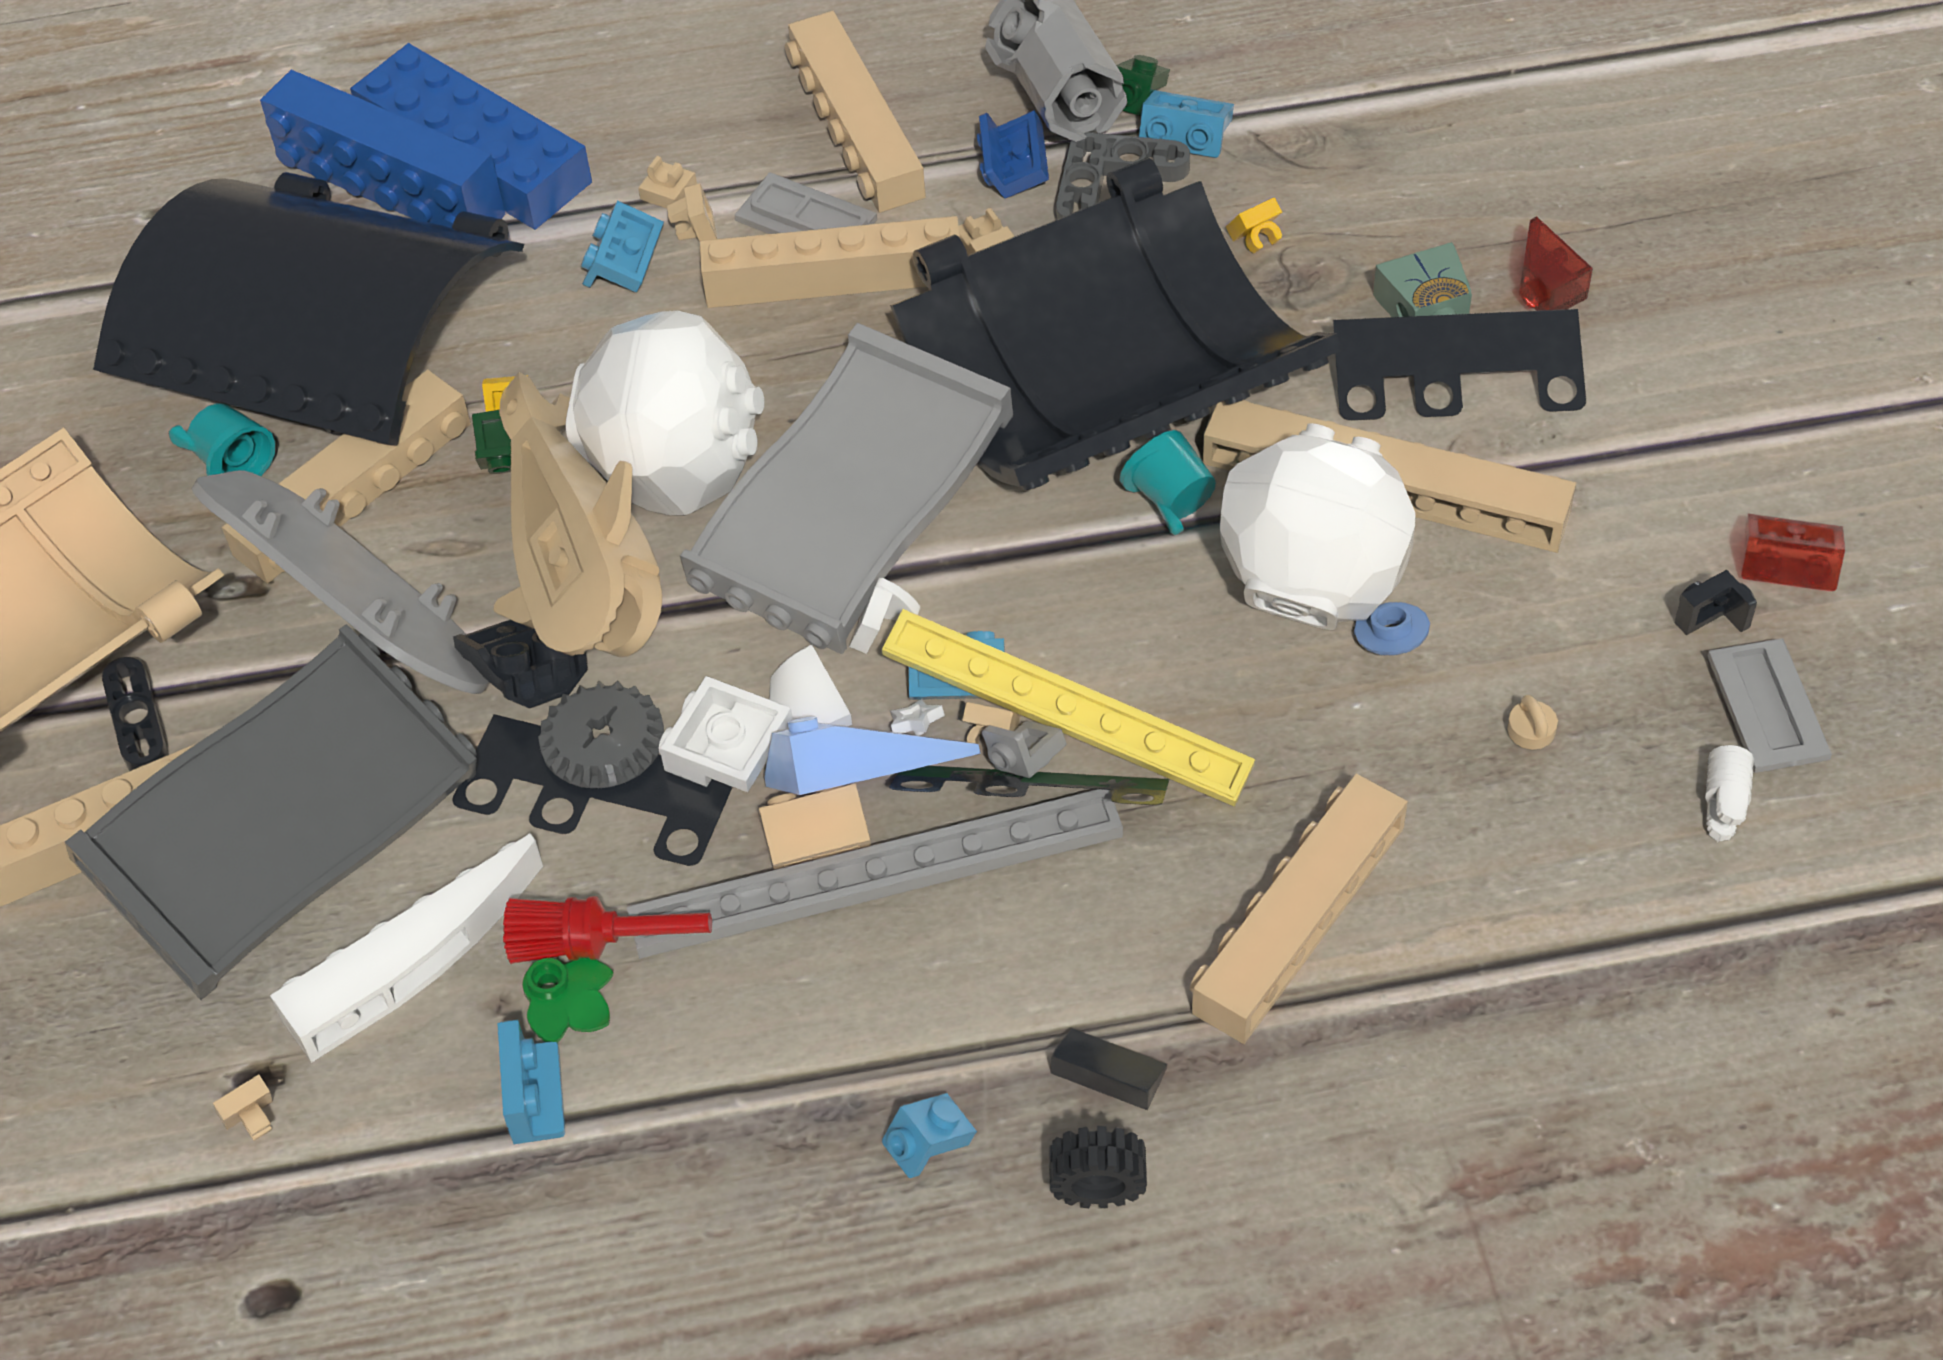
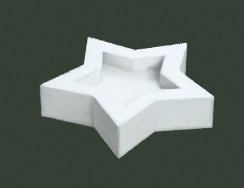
[891,699,945,736]

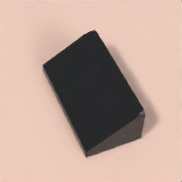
[1051,1028,1167,1111]

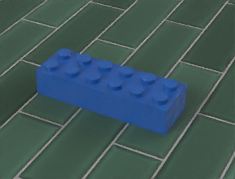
[350,43,592,230]
[260,69,506,227]

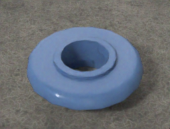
[1354,602,1430,655]

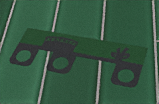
[889,766,1170,805]

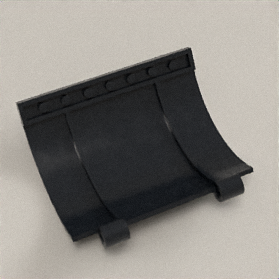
[890,157,1342,490]
[93,172,524,446]

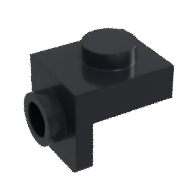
[1674,569,1757,636]

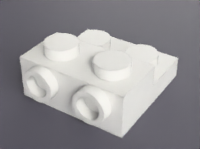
[659,676,793,792]

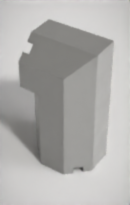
[985,0,1127,142]

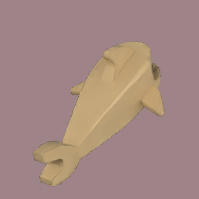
[493,372,662,657]

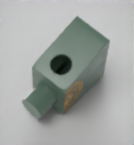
[1373,242,1472,317]

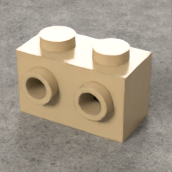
[759,783,871,870]

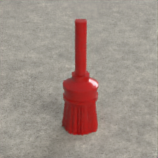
[503,896,712,964]

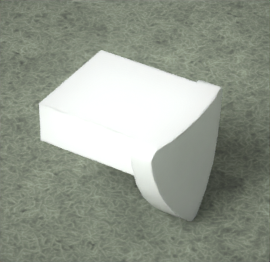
[849,578,920,654]

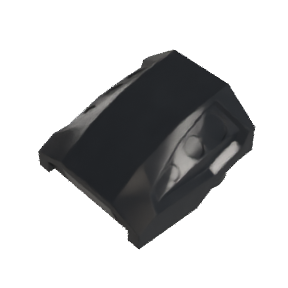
[453,619,588,709]

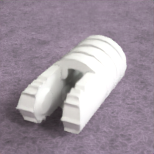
[1705,745,1754,843]

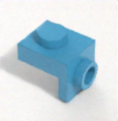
[882,1093,977,1178]

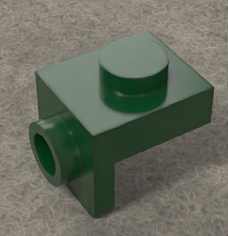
[1116,55,1170,116]
[472,410,511,474]

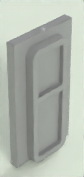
[735,172,878,234]
[1707,638,1832,773]

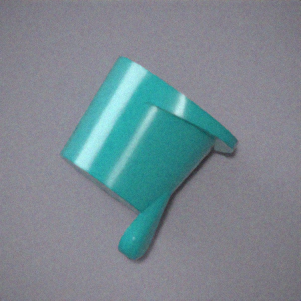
[168,403,275,476]
[1120,430,1216,535]

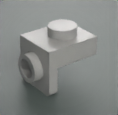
[982,720,1067,778]

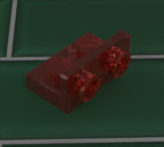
[1741,513,1845,592]

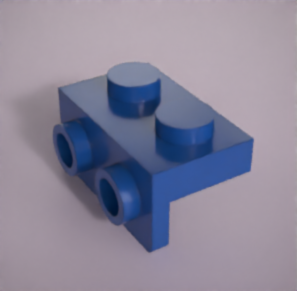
[977,110,1049,199]

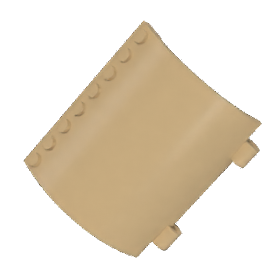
[0,427,224,757]

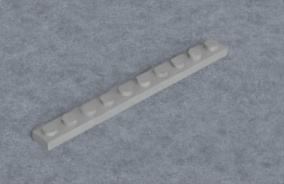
[627,789,1123,959]

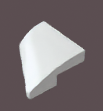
[766,645,852,765]

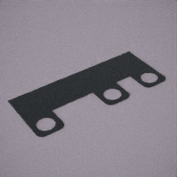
[1333,309,1586,421]
[452,714,733,866]

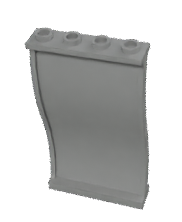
[680,323,1013,654]

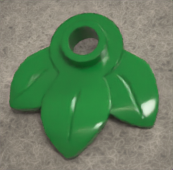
[522,958,614,1043]

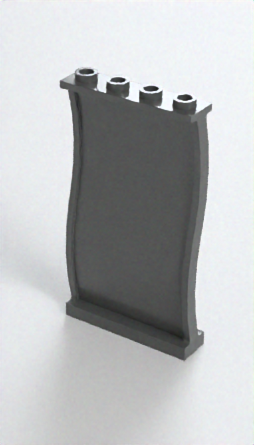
[65,624,477,1000]

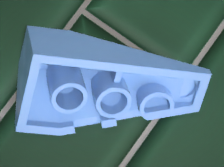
[764,717,980,795]

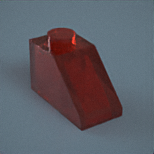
[1519,216,1593,311]

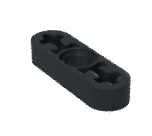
[102,657,169,771]

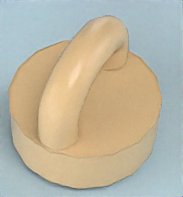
[1507,695,1558,750]

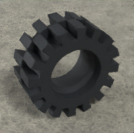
[1049,1126,1147,1209]

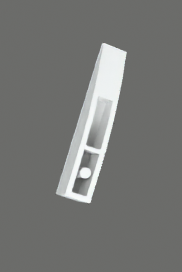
[270,834,543,1063]

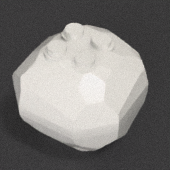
[566,311,764,515]
[1220,423,1415,630]

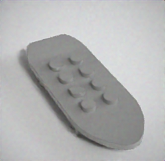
[191,470,490,694]

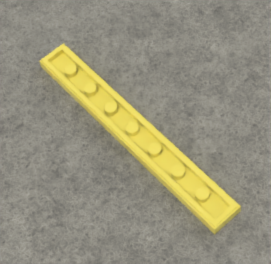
[882,609,1255,807]

